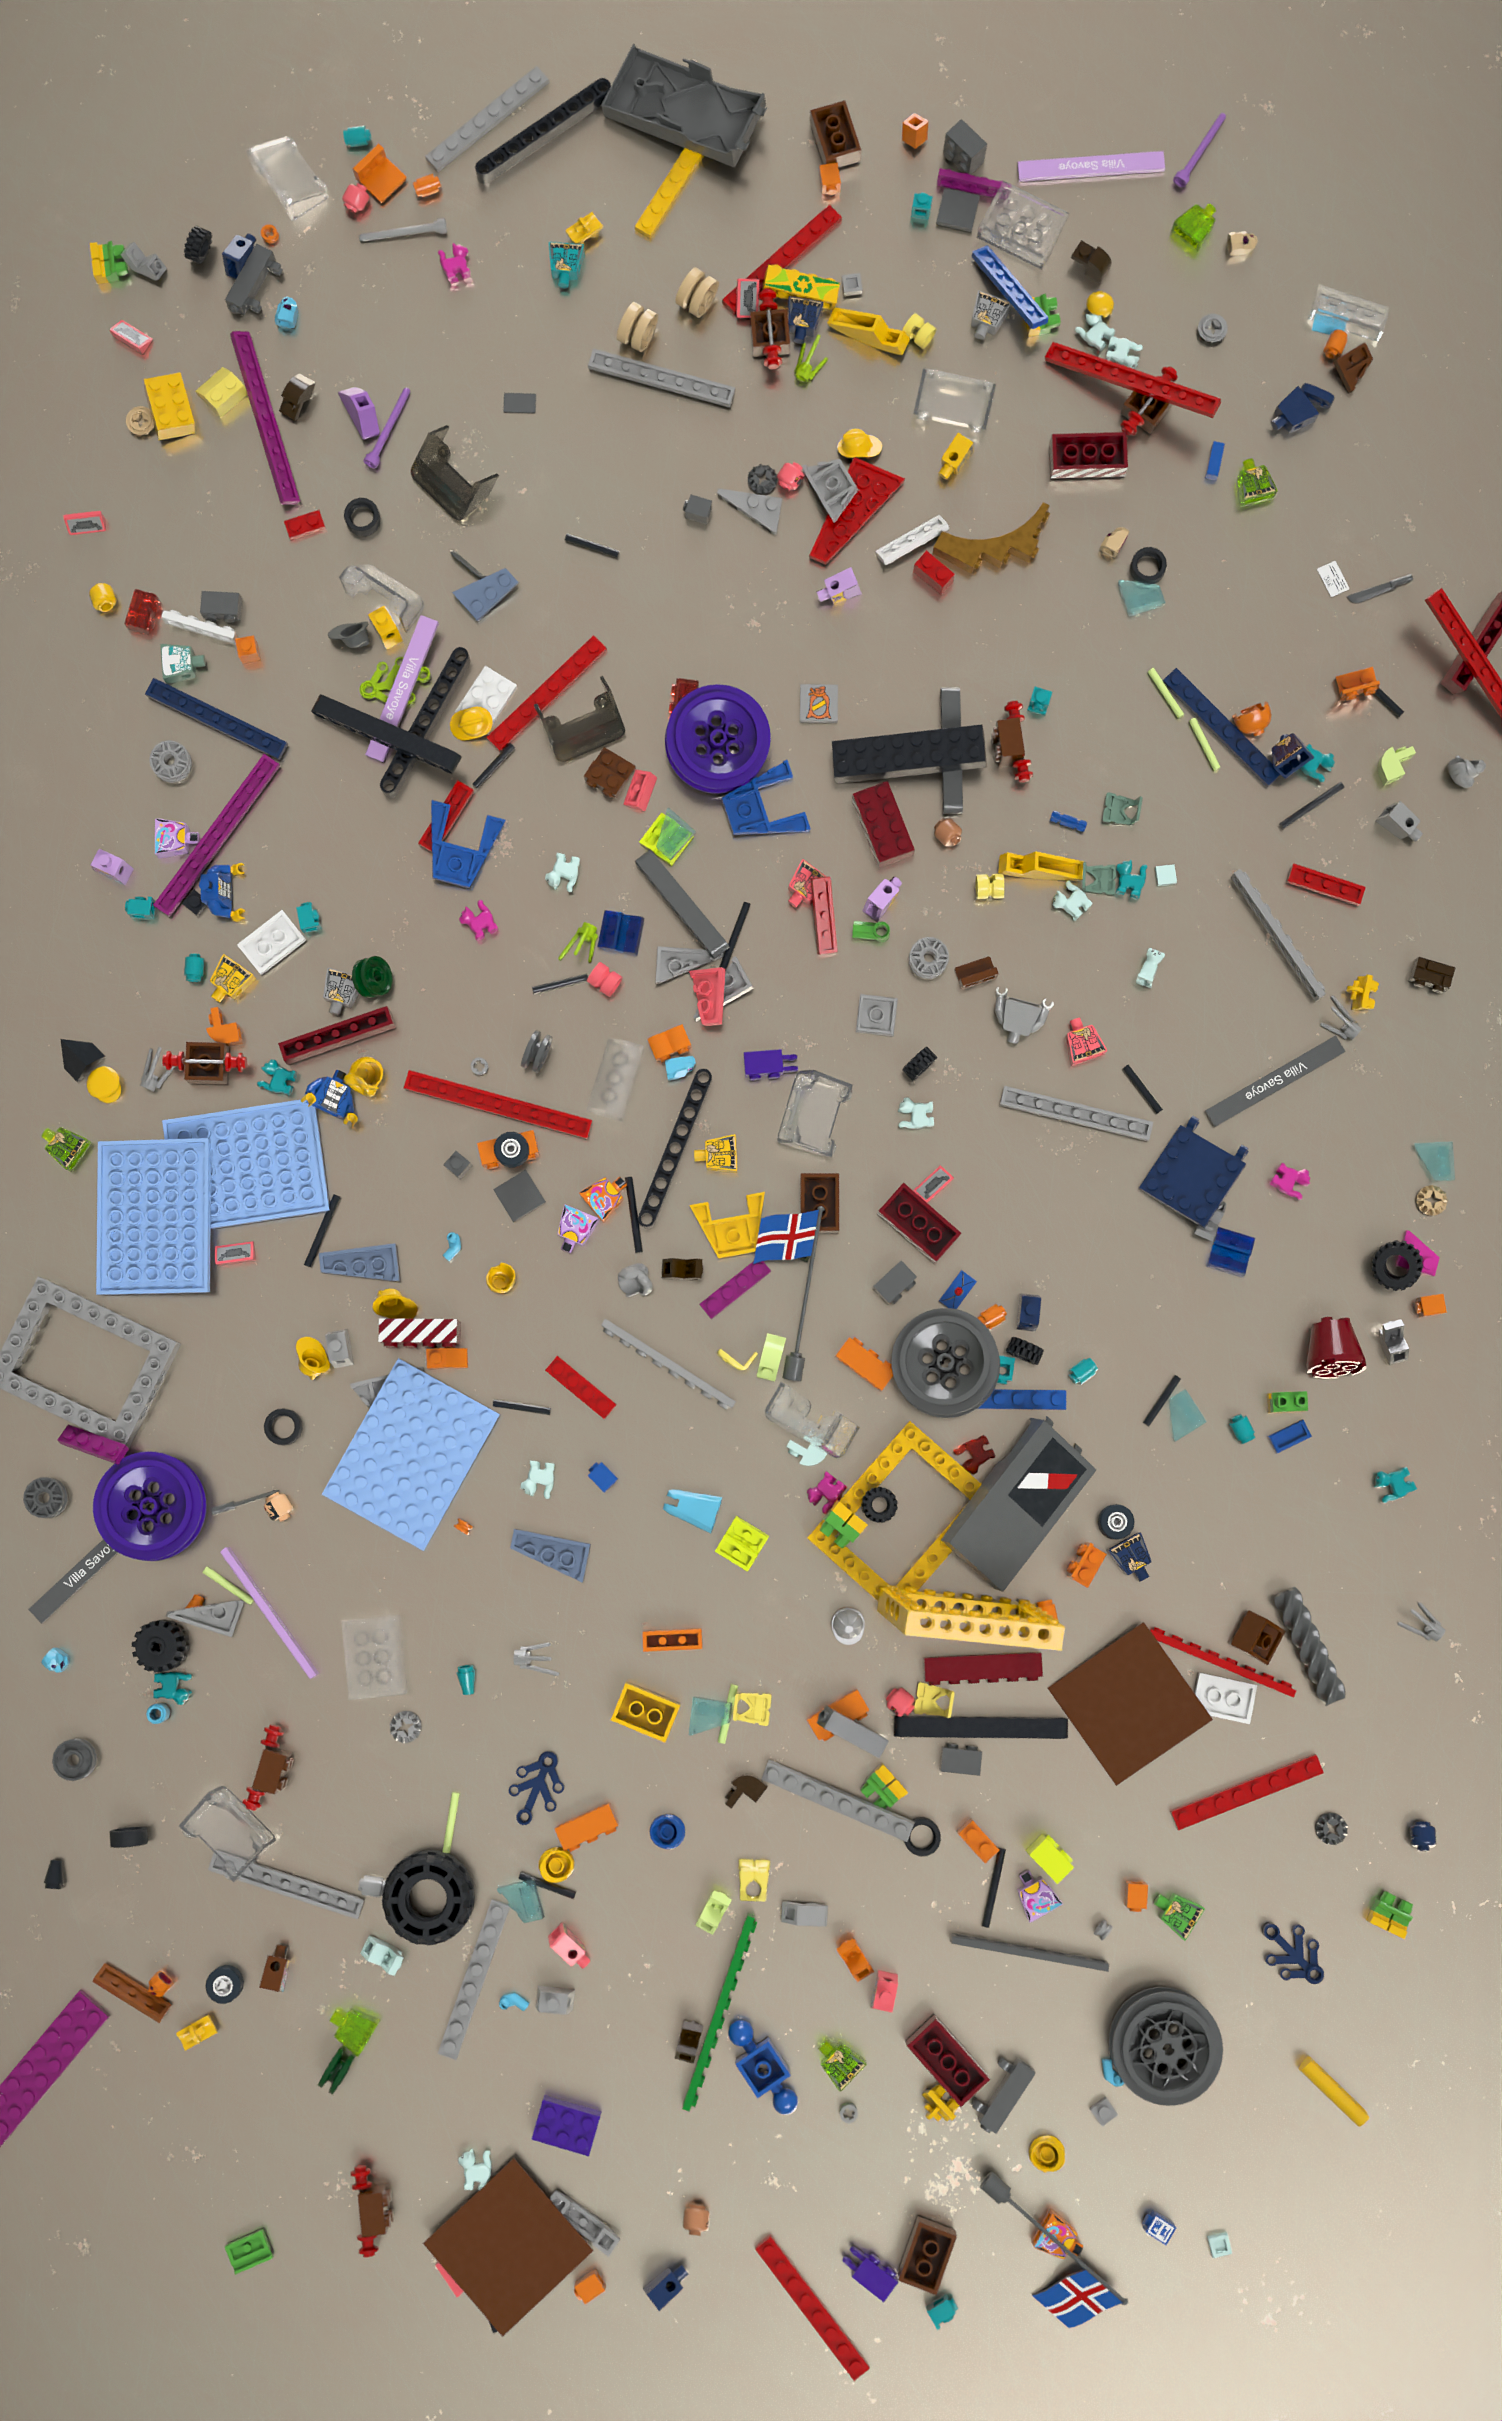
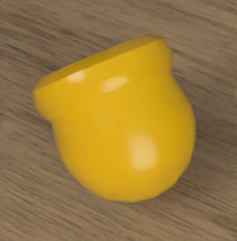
[343,1056,383,1097]

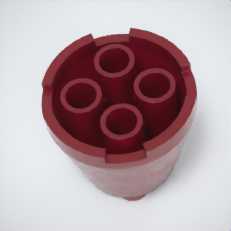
[1306,1317,1366,1379]

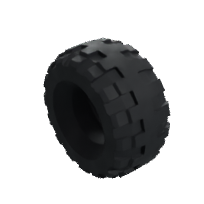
[382,1850,475,1946]

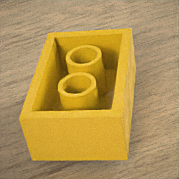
[144,372,195,440]
[611,1682,681,1742]

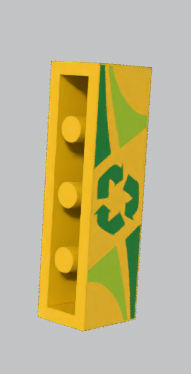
[762,265,840,311]

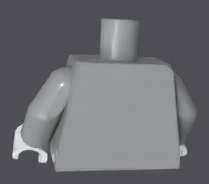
[995,987,1054,1044]

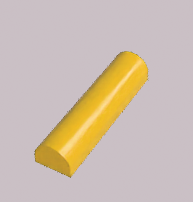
[1299,2056,1369,2127]

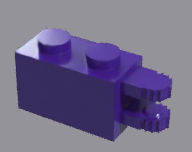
[744,1049,798,1080]
[842,2246,898,2302]

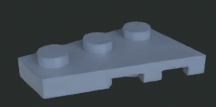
[452,568,519,621]

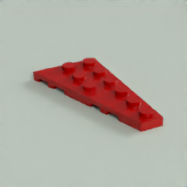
[809,457,905,565]

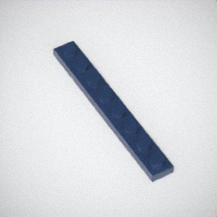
[1163,668,1280,787]
[145,678,288,760]

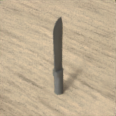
[450,550,487,579]
[1347,574,1413,603]
[211,1490,280,1515]

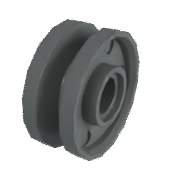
[521,1030,553,1073]
[23,1477,68,1518]
[52,1738,97,1781]

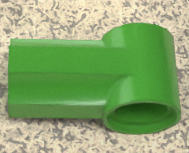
[852,921,890,942]

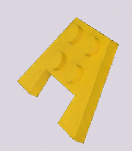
[689,1192,765,1259]

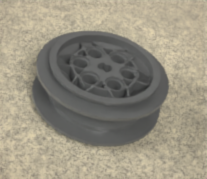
[891,1308,1000,1418]
[1109,1987,1223,2106]

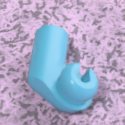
[443,1232,461,1262]
[499,1993,530,2012]
[1102,2059,1124,2087]

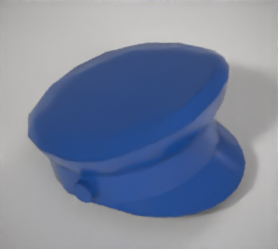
[649,1814,685,1849]

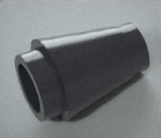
[44,1860,64,1889]

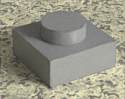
[842,273,863,296]
[1089,2097,1118,2127]

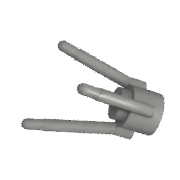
[1320,995,1362,1040]
[140,1047,175,1091]
[1398,1602,1445,1642]
[514,1642,559,1676]

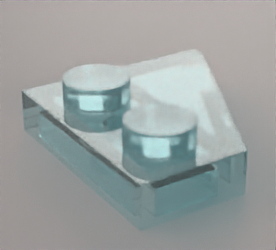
[1118,580,1166,616]
[656,808,696,861]
[1414,1142,1455,1181]
[1168,1389,1207,1442]
[689,1697,732,1736]
[497,1879,545,1923]

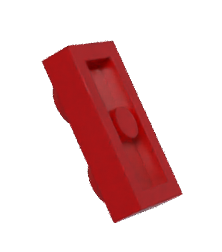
[284,510,326,541]

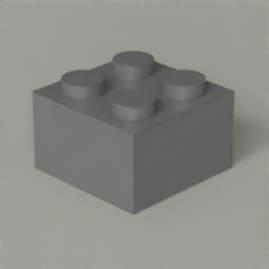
[943,119,987,175]

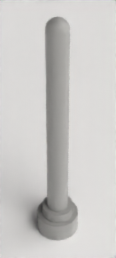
[359,218,447,242]

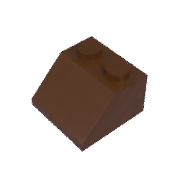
[1231,1610,1286,1665]

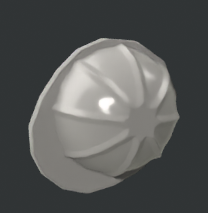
[831,1607,865,1645]

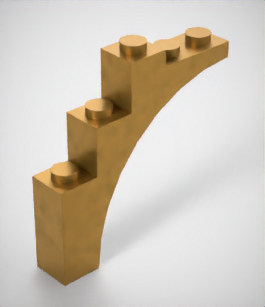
[932,502,1050,574]

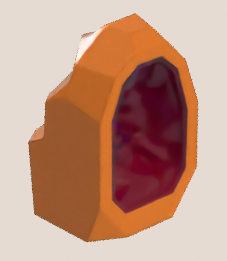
[148,1970,174,1997]

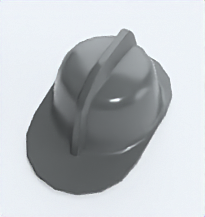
[328,621,369,648]

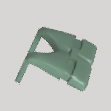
[1102,792,1143,825]
[1082,862,1116,895]

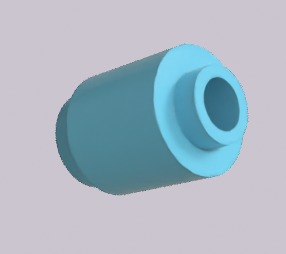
[146,1703,170,1724]

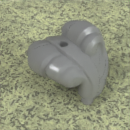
[1448,755,1486,788]
[618,1263,653,1297]

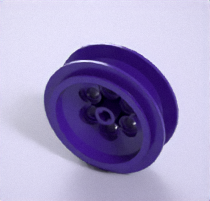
[665,684,771,794]
[93,1451,207,1561]

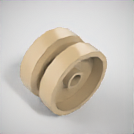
[675,267,719,318]
[617,302,658,352]

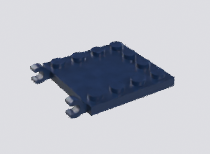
[1139,1116,1249,1229]

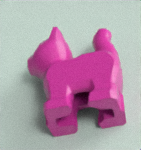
[438,243,471,284]
[459,900,498,941]
[1269,1163,1311,1200]
[807,1471,847,1514]

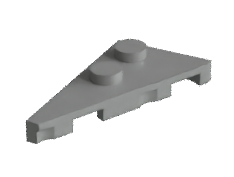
[717,488,782,535]
[655,946,724,984]
[693,956,754,1021]
[166,1600,244,1637]

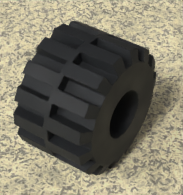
[131,1620,189,1673]

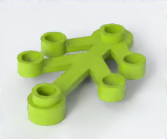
[359,657,431,705]

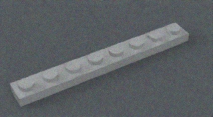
[425,66,549,172]
[588,349,735,407]
[1231,869,1326,1001]
[1000,1086,1153,1141]
[601,1319,736,1410]
[761,1760,915,1842]
[208,1850,365,1919]
[438,1899,511,2060]

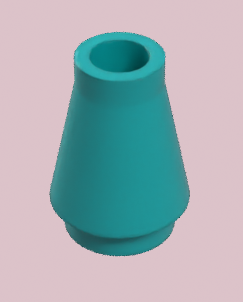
[456,1665,475,1695]

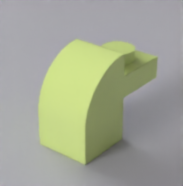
[1377,746,1416,786]
[756,1333,786,1381]
[695,1891,731,1935]

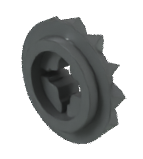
[748,464,777,494]
[1316,1813,1348,1845]

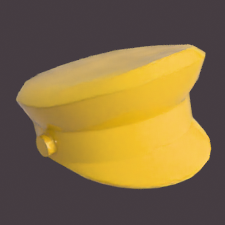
[86,1066,121,1103]
[539,1847,574,1883]
[1028,2136,1065,2173]

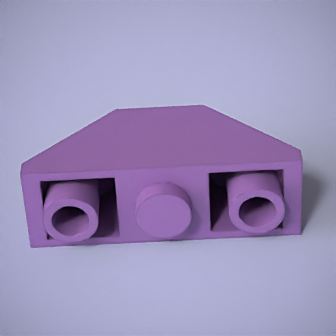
[338,387,380,439]

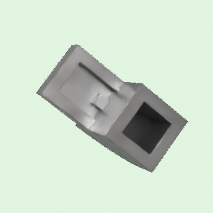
[1379,1319,1409,1365]

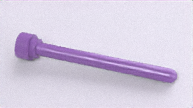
[1173,113,1226,187]
[363,388,410,469]

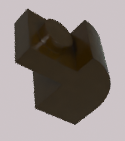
[1071,240,1112,284]
[279,374,316,420]
[661,1258,703,1280]
[724,1774,768,1809]
[674,2021,703,2064]

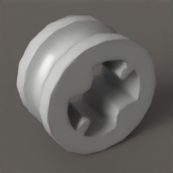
[470,1057,488,1075]
[1094,1920,1113,1940]
[840,2103,858,2123]

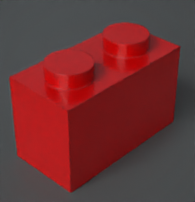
[913,550,955,595]

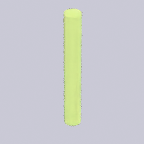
[1148,668,1184,718]
[1189,718,1221,771]
[202,1567,254,1606]
[718,1684,738,1744]
[442,1792,460,1853]

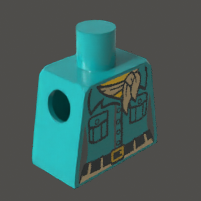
[549,242,585,288]

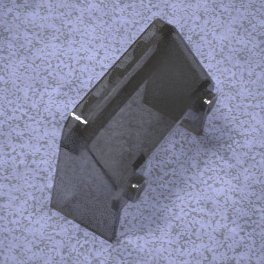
[411,425,499,521]
[534,676,625,762]

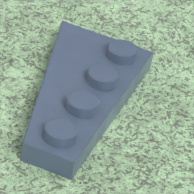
[319,1243,400,1282]
[510,1529,591,1583]

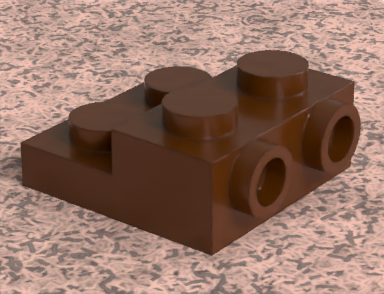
[584,747,636,799]

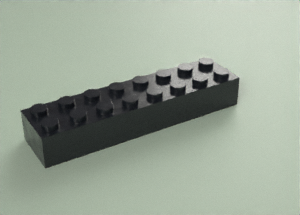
[832,724,987,784]

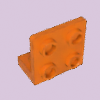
[353,144,407,203]
[1335,667,1380,701]
[1066,1542,1107,1588]

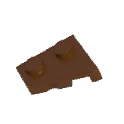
[1333,342,1373,393]

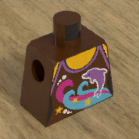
[259,1944,291,1992]

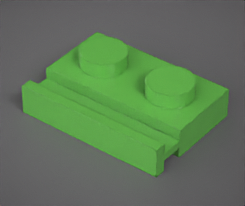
[225,2229,274,2275]

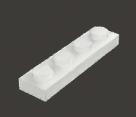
[875,515,949,565]
[162,610,239,644]

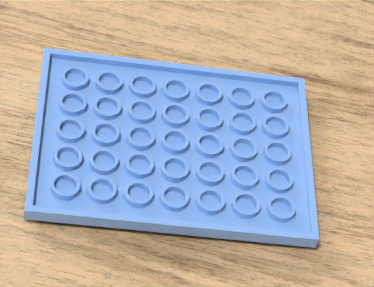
[162,1100,330,1229]
[96,1138,211,1295]
[322,1358,500,1551]

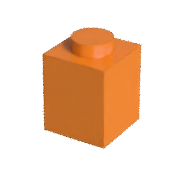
[902,113,928,149]
[819,162,841,195]
[235,635,261,664]
[1414,1294,1447,1318]
[1124,1881,1148,1912]
[574,2268,606,2304]

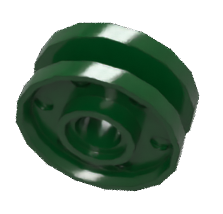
[352,956,392,998]
[317,2048,355,2095]

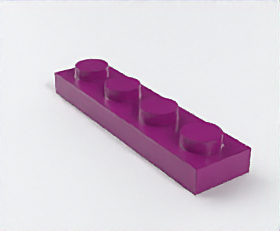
[937,168,1011,201]
[699,1261,771,1320]
[57,1424,129,1465]

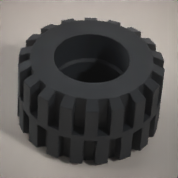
[1372,1240,1423,1291]

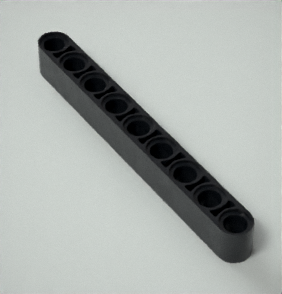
[475,78,611,184]
[380,647,471,798]
[311,694,462,774]
[638,1068,712,1229]
[894,1716,1068,1739]

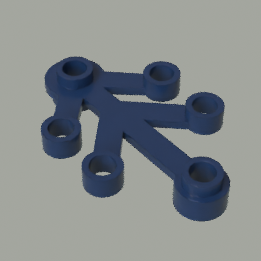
[508,1751,565,1825]
[1263,1923,1324,1984]

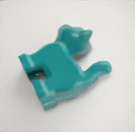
[1300,744,1335,782]
[1115,860,1148,899]
[257,1059,297,1095]
[1374,1467,1417,1503]
[153,1672,192,1705]

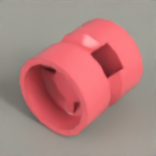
[587,962,623,997]

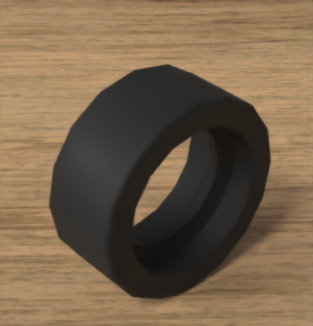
[344,498,381,536]
[1130,547,1167,585]
[264,1408,303,1446]
[904,1817,941,1857]
[110,1827,148,1848]

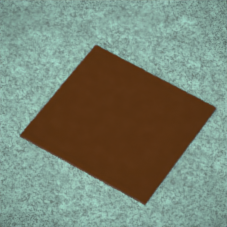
[1048,1622,1213,1786]
[423,2158,594,2337]

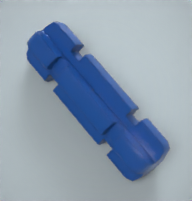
[1050,811,1087,832]

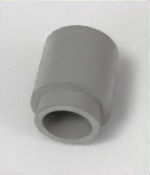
[358,1875,386,1898]

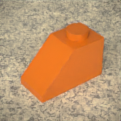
[426,1348,468,1370]

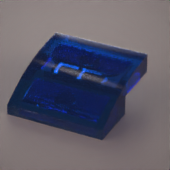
[597,910,644,955]
[1207,1227,1255,1277]

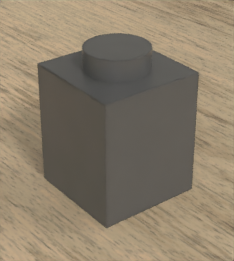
[683,494,712,525]
[443,1151,473,1180]

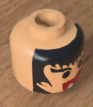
[264,1492,293,1522]

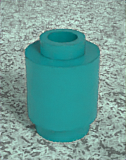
[343,125,371,147]
[184,953,204,982]
[1069,1358,1098,1385]
[1229,1414,1255,1444]

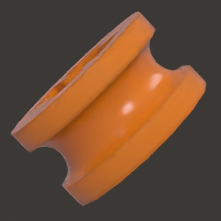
[261,224,279,243]
[454,1518,473,1535]

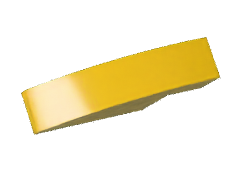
[827,307,910,355]
[998,851,1084,881]

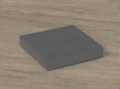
[936,188,980,232]
[493,1170,546,1223]

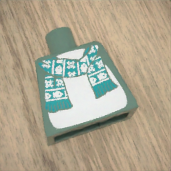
[160,644,206,684]

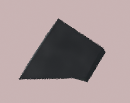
[60,1039,106,1083]

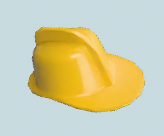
[837,429,882,458]
[450,707,493,740]
[372,1288,418,1319]
[296,1337,330,1380]

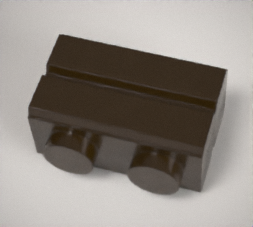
[1409,957,1455,993]

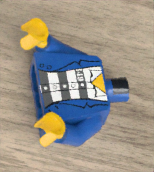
[199,863,245,922]
[301,1070,358,1126]

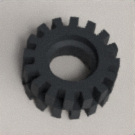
[184,226,212,264]
[902,1046,938,1081]
[1006,1337,1044,1365]
[861,1487,898,1523]

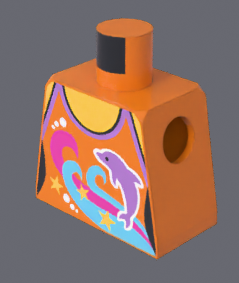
[579,1177,627,1223]
[1032,2208,1083,2259]

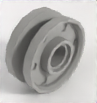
[149,740,192,783]
[908,937,949,979]

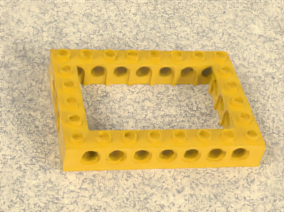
[807,1421,982,1601]
[877,1585,1065,1651]

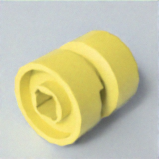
[902,313,937,349]
[975,874,1004,899]

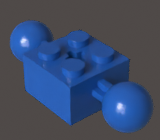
[728,2020,798,2115]

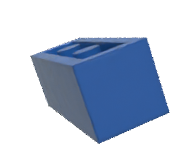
[1205,441,1225,480]

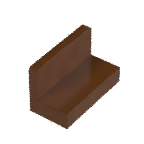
[954,956,999,990]

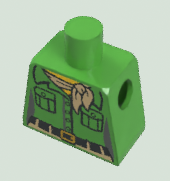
[1154,1893,1205,1941]

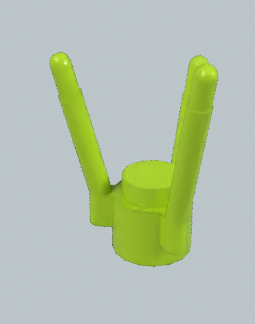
[794,335,828,382]
[558,922,598,963]

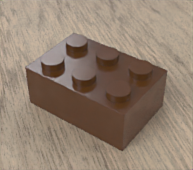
[810,100,861,168]
[800,1173,839,1233]
[897,2216,957,2295]

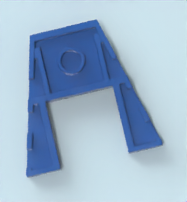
[721,760,811,835]
[431,800,505,888]

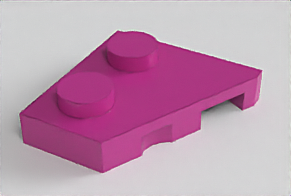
[1396,1230,1440,1277]

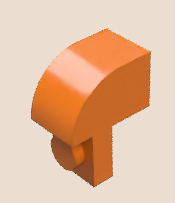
[206,1007,243,1047]
[837,1939,874,1982]

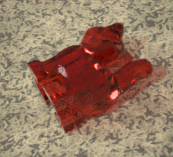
[954,1435,996,1475]

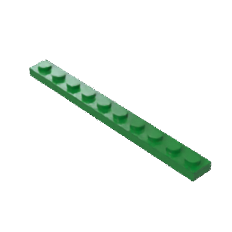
[682,1913,757,2112]

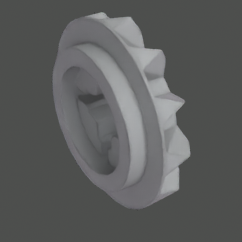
[1197,314,1228,343]
[390,1711,421,1743]

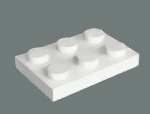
[455,666,517,723]
[237,910,306,975]
[1194,1672,1257,1724]

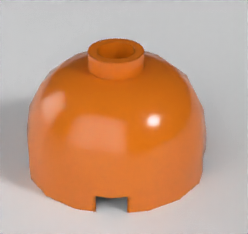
[1232,702,1272,736]

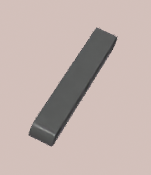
[940,687,963,814]
[635,849,730,959]

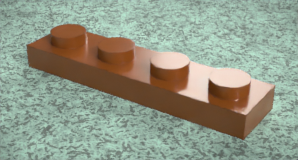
[92,1963,171,2023]

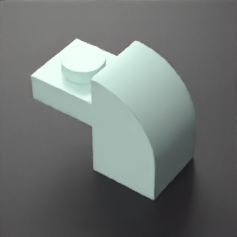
[786,1436,831,1466]
[360,1935,403,1976]

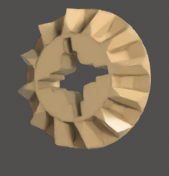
[126,406,154,436]
[1416,1185,1448,1216]

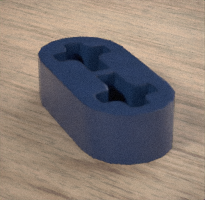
[1301,383,1335,408]

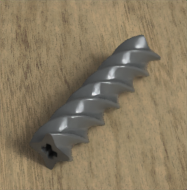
[1274,1587,1346,1706]

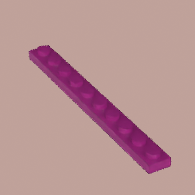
[230,331,300,505]
[153,754,280,917]

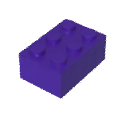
[531,2095,601,2157]

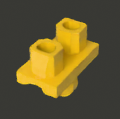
[565,212,603,244]
[1346,974,1379,1011]
[176,2014,218,2051]
[921,2084,959,2121]

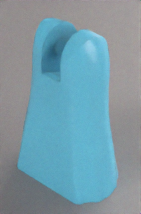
[663,1489,722,1533]

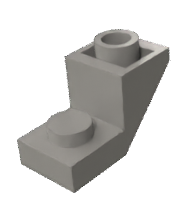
[121,242,167,280]
[1194,1202,1227,1241]
[781,1901,828,1926]

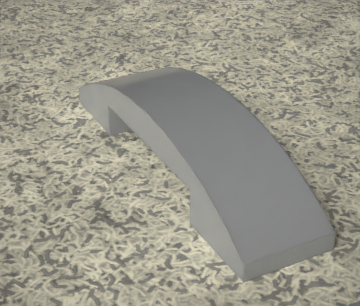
[550,2190,620,2257]

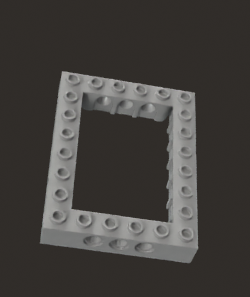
[0,1277,181,1448]

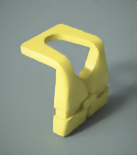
[717,1349,758,1370]
[913,1682,954,1718]
[733,1693,772,1726]
[738,1859,770,1902]

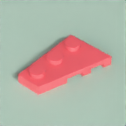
[689,967,725,1026]

